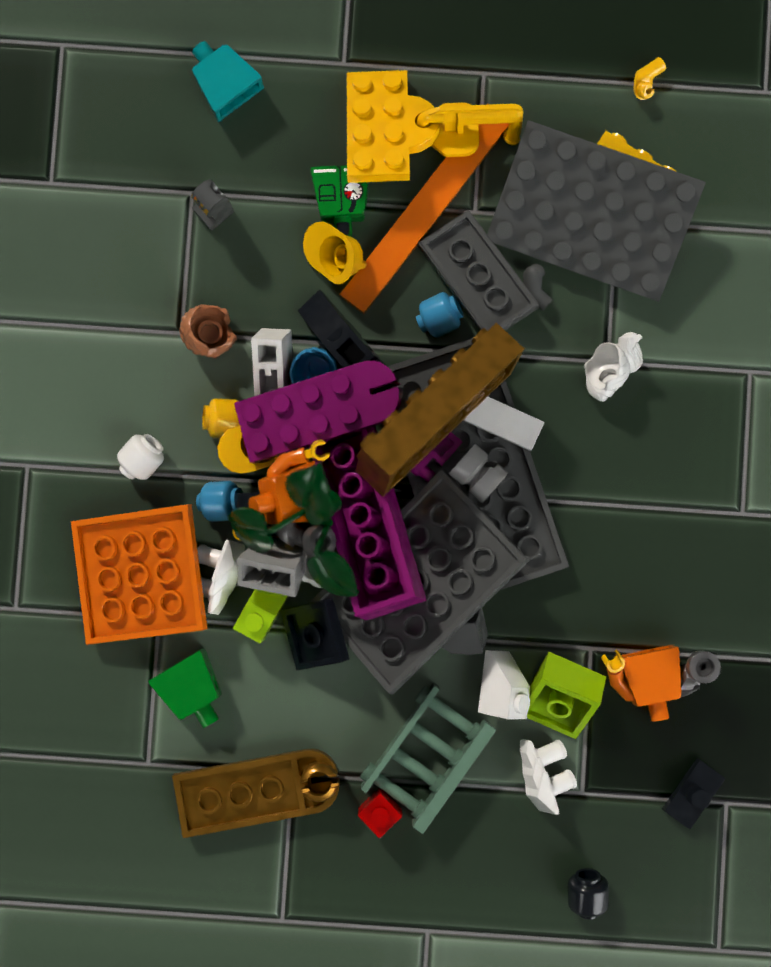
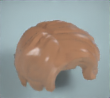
[179,304,237,358]

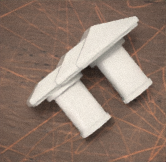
[197,539,245,615]
[520,739,577,815]

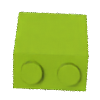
[527,652,606,739]

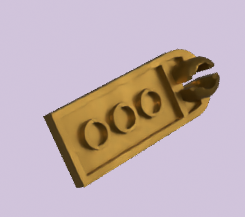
[172,749,340,838]

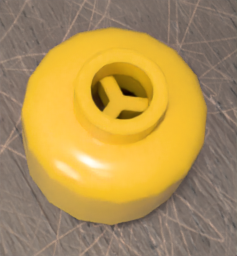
[202,398,239,439]

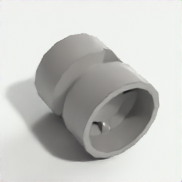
[449,443,509,503]

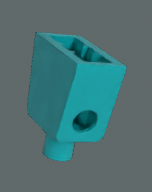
[192,41,264,122]

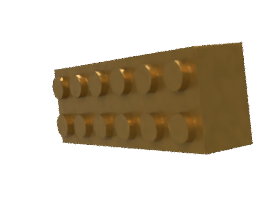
[355,323,525,497]

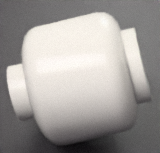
[117,434,164,480]

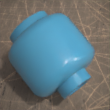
[416,292,464,338]
[196,481,243,522]

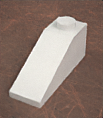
[251,328,293,396]

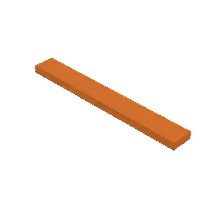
[340,103,509,314]

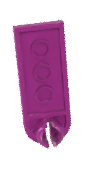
[234,361,403,464]

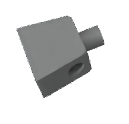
[237,537,305,597]

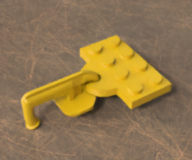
[347,70,524,183]

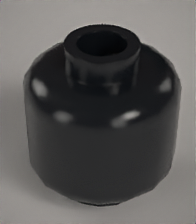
[568,868,609,920]

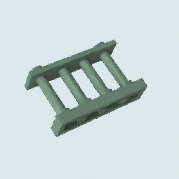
[360,682,496,834]

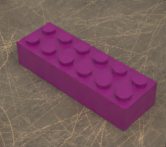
[309,426,427,620]

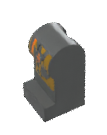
[191,179,234,231]

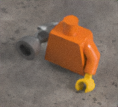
[248,440,336,557]
[601,645,721,721]

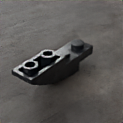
[298,290,399,395]

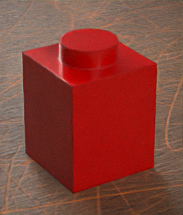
[357,788,403,839]

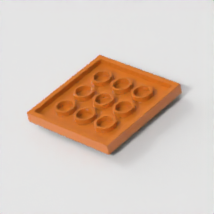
[71,504,208,645]

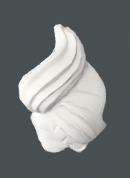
[584,332,643,402]

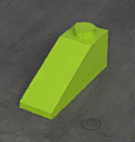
[233,589,288,644]

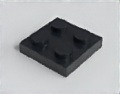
[280,598,350,670]

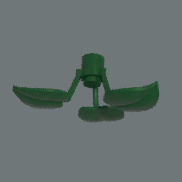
[228,463,360,597]

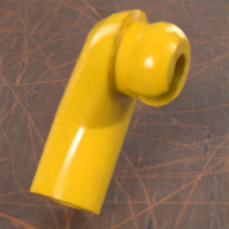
[633,57,666,100]

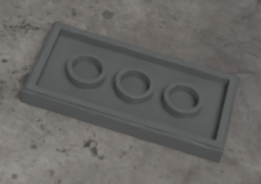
[418,210,539,331]

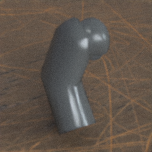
[523,264,553,311]

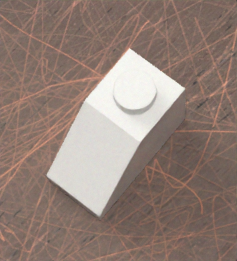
[478,650,531,719]

